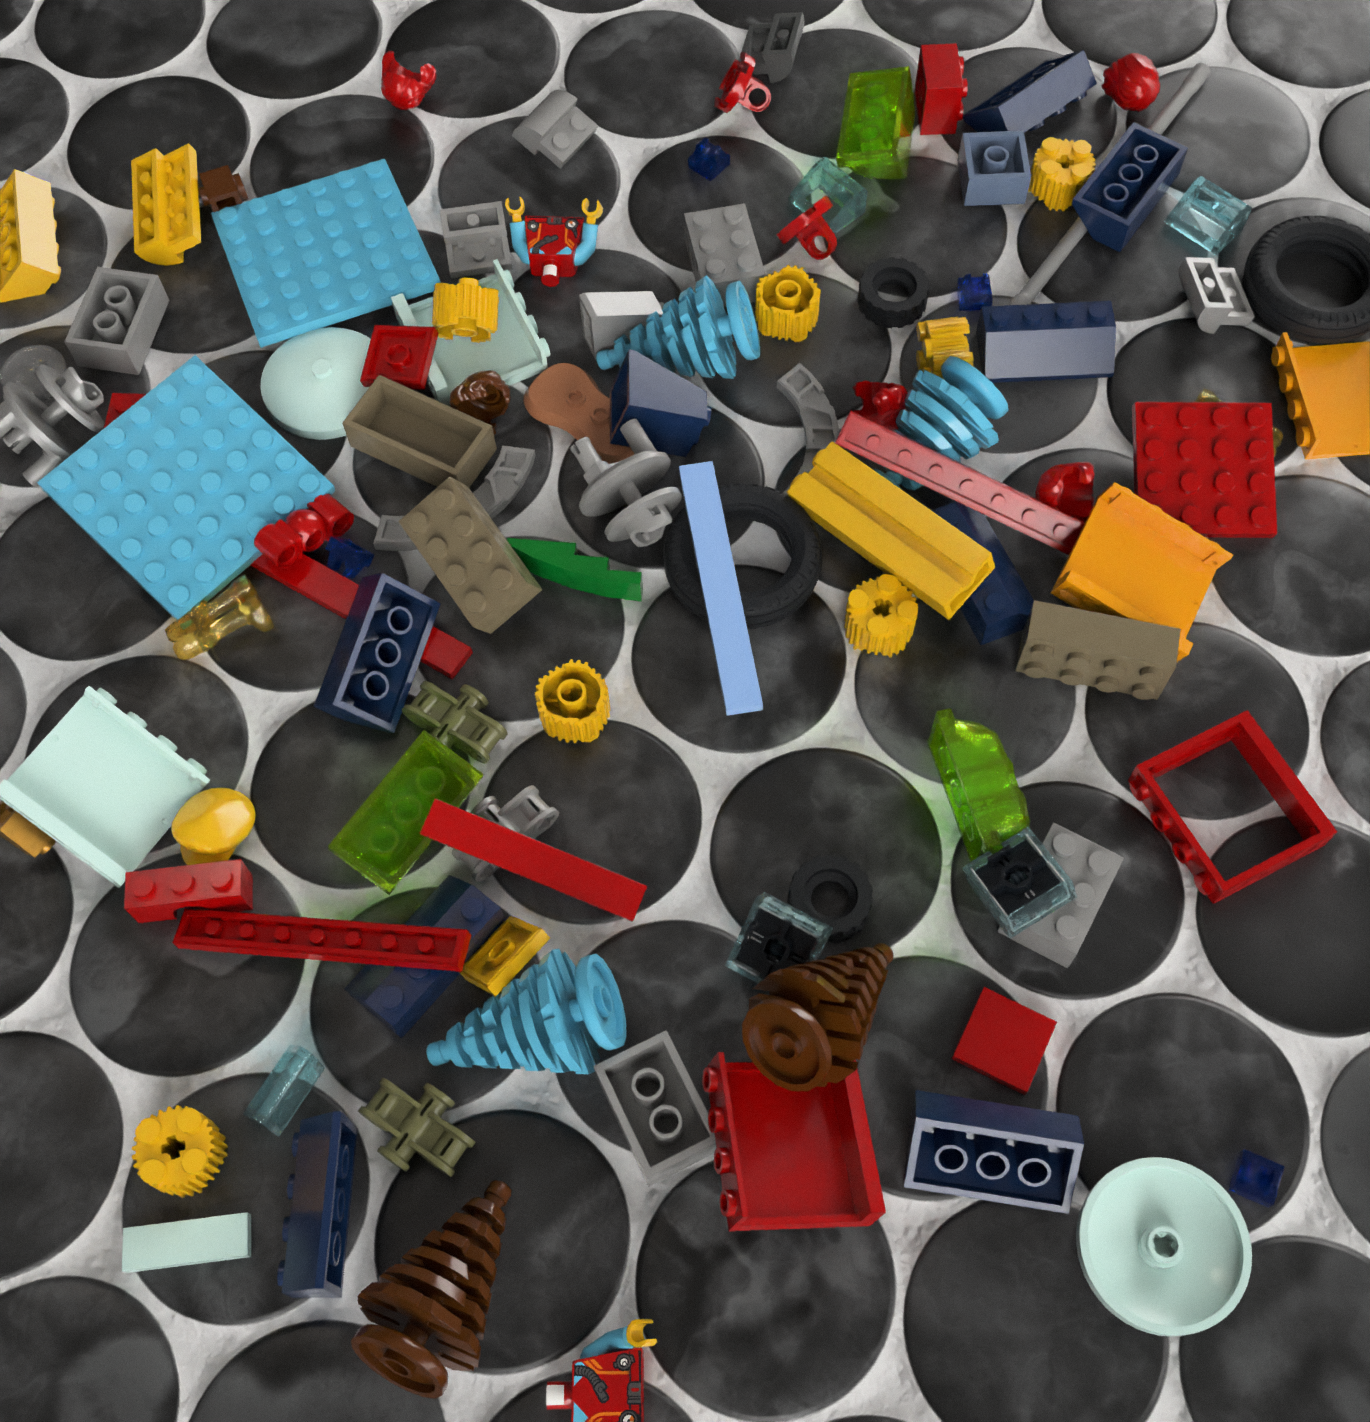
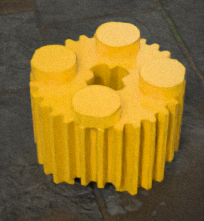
[1028,137,1096,211]
[755,265,821,342]
[432,278,499,343]
[916,316,974,379]
[844,574,918,658]
[535,659,611,743]
[132,1105,228,1198]

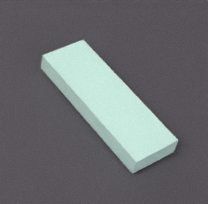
[122,1212,251,1273]

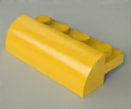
[131,143,201,266]

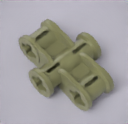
[402,681,508,764]
[358,1077,476,1177]

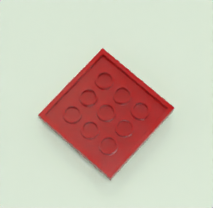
[1132,402,1277,538]

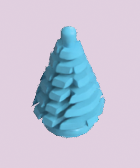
[596,275,760,379]
[874,356,1009,491]
[426,949,626,1074]

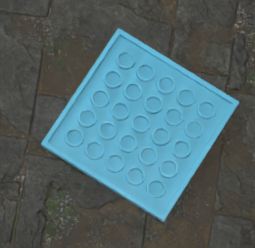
[211,159,441,348]
[37,355,335,625]

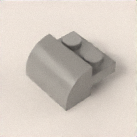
[512,90,598,169]
[440,201,513,278]
[1178,257,1255,334]

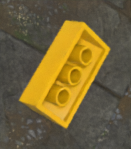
[0,169,61,303]

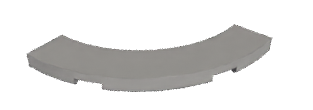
[777,362,839,496]
[373,445,536,551]

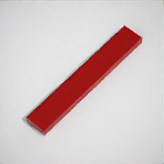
[420,798,647,922]

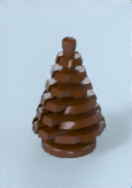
[742,943,894,1091]
[351,1180,512,1398]

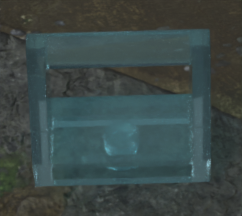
[788,157,867,234]
[1165,176,1252,255]
[243,1045,325,1137]

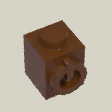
[198,165,249,212]

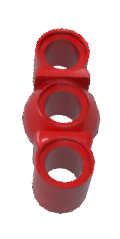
[254,494,354,569]

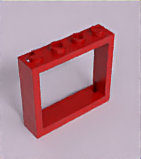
[1128,710,1338,904]

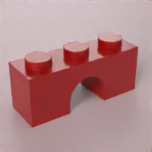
[124,859,253,923]

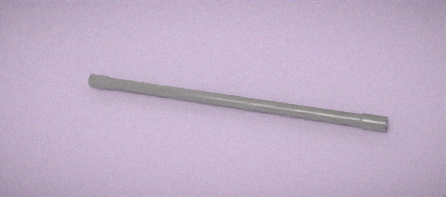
[1008,63,1210,305]

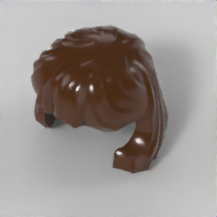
[450,370,511,435]

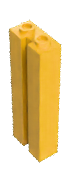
[787,441,995,620]

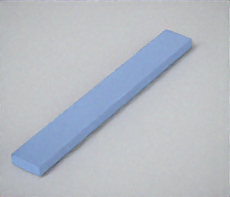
[679,461,763,716]

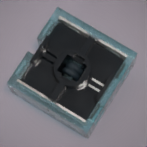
[962,827,1077,939]
[725,892,833,984]

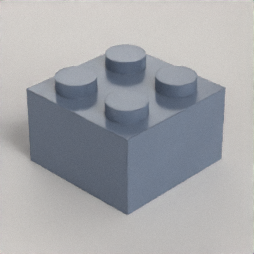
[957,131,1031,206]

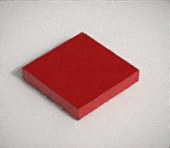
[360,325,439,390]
[951,987,1057,1095]

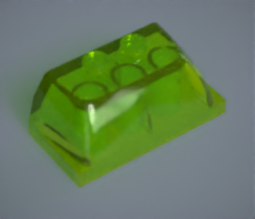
[836,66,915,179]
[928,708,1030,871]
[328,730,484,895]

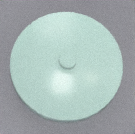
[260,327,371,440]
[1076,1157,1252,1337]

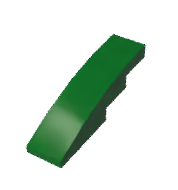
[507,538,643,602]

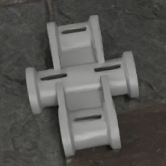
[452,785,559,882]

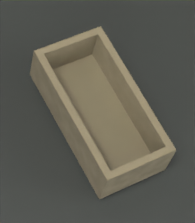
[342,375,497,488]
[398,476,543,634]
[1015,600,1181,700]

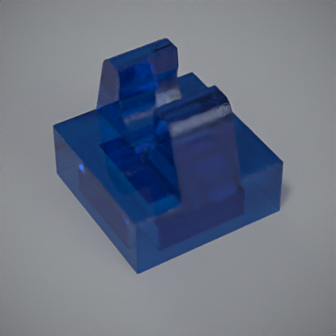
[688,137,730,181]
[957,274,993,311]
[325,537,375,579]
[1229,1149,1285,1208]

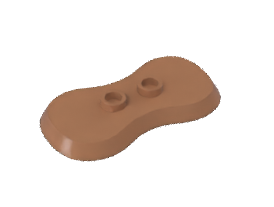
[524,363,634,464]

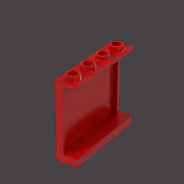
[702,1052,886,1231]

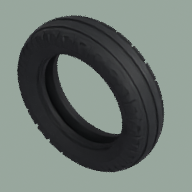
[1243,216,1370,345]
[663,483,822,629]

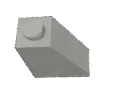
[579,291,664,360]

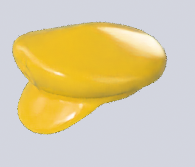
[171,787,256,865]

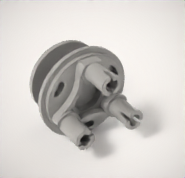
[0,364,105,488]
[570,419,682,547]

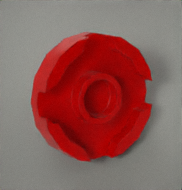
[714,52,771,113]
[776,196,837,260]

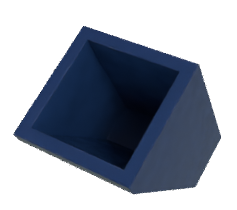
[610,349,711,457]

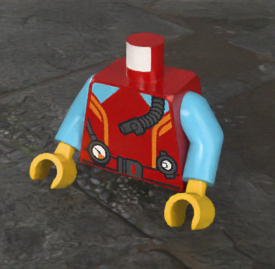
[505,196,603,287]
[546,1319,657,1422]

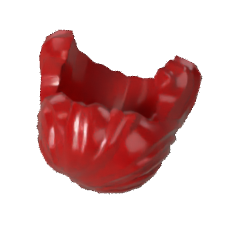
[381,51,437,110]
[1101,53,1160,112]
[852,380,907,430]
[1035,462,1095,522]

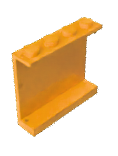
[1271,332,1370,459]
[1051,482,1233,662]

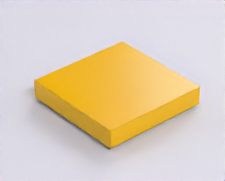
[459,916,550,997]

